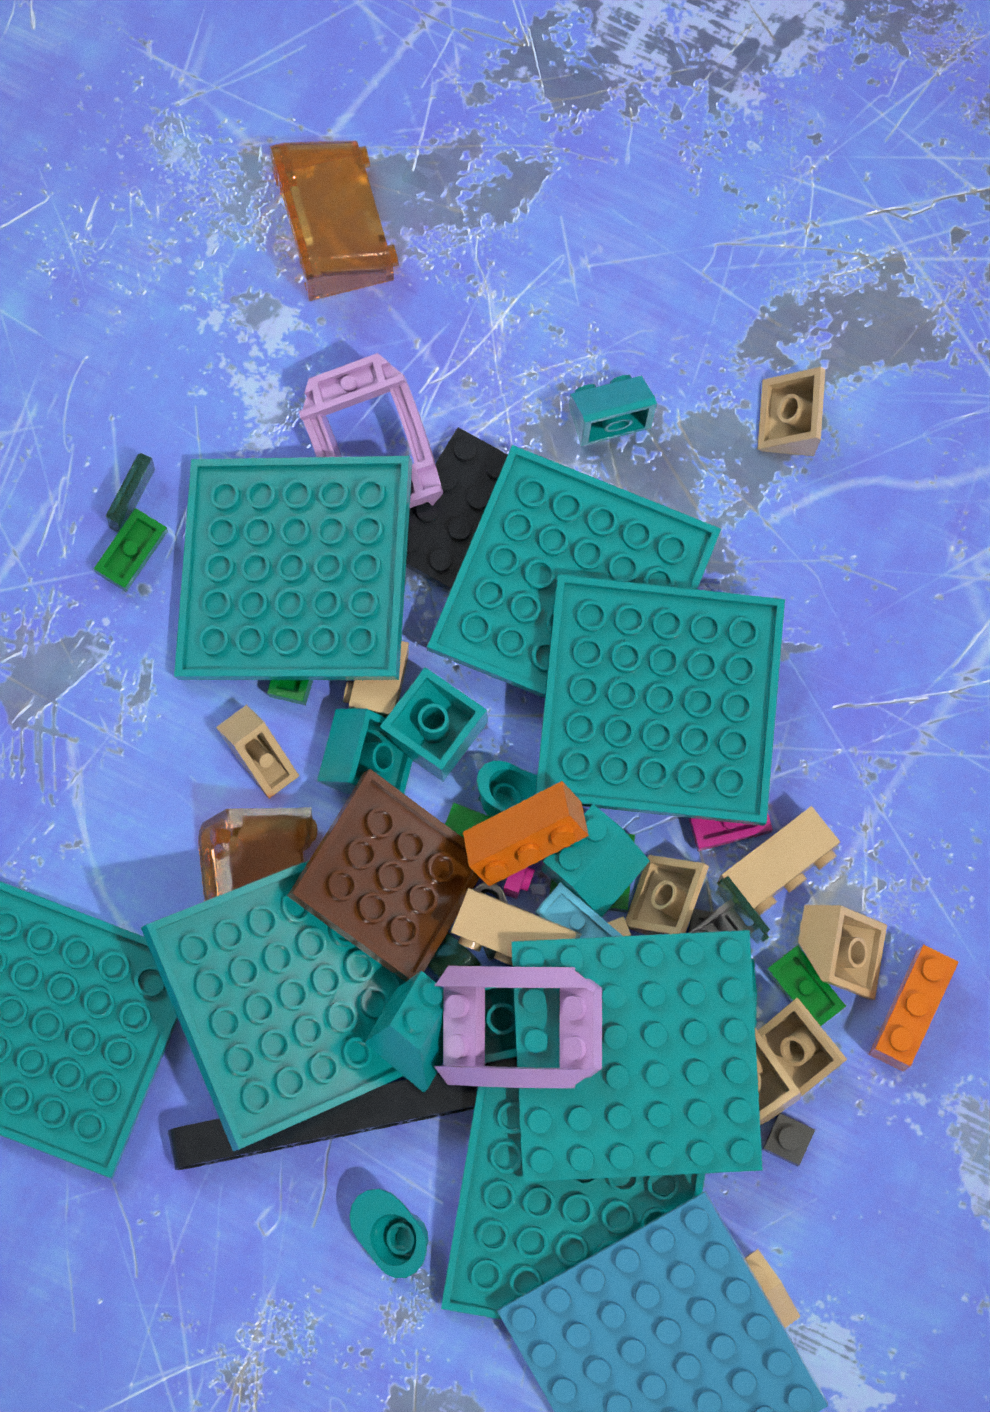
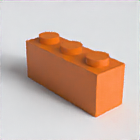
[463,781,589,886]
[868,945,959,1072]

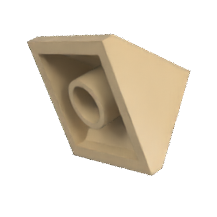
[758,367,825,456]
[625,855,709,935]
[758,998,847,1097]

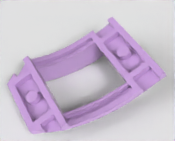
[299,353,443,508]
[434,966,602,1088]

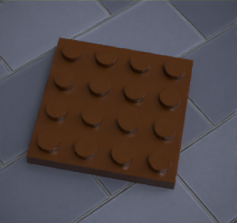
[287,769,480,982]

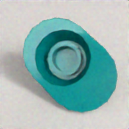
[476,761,537,817]
[349,1189,429,1278]

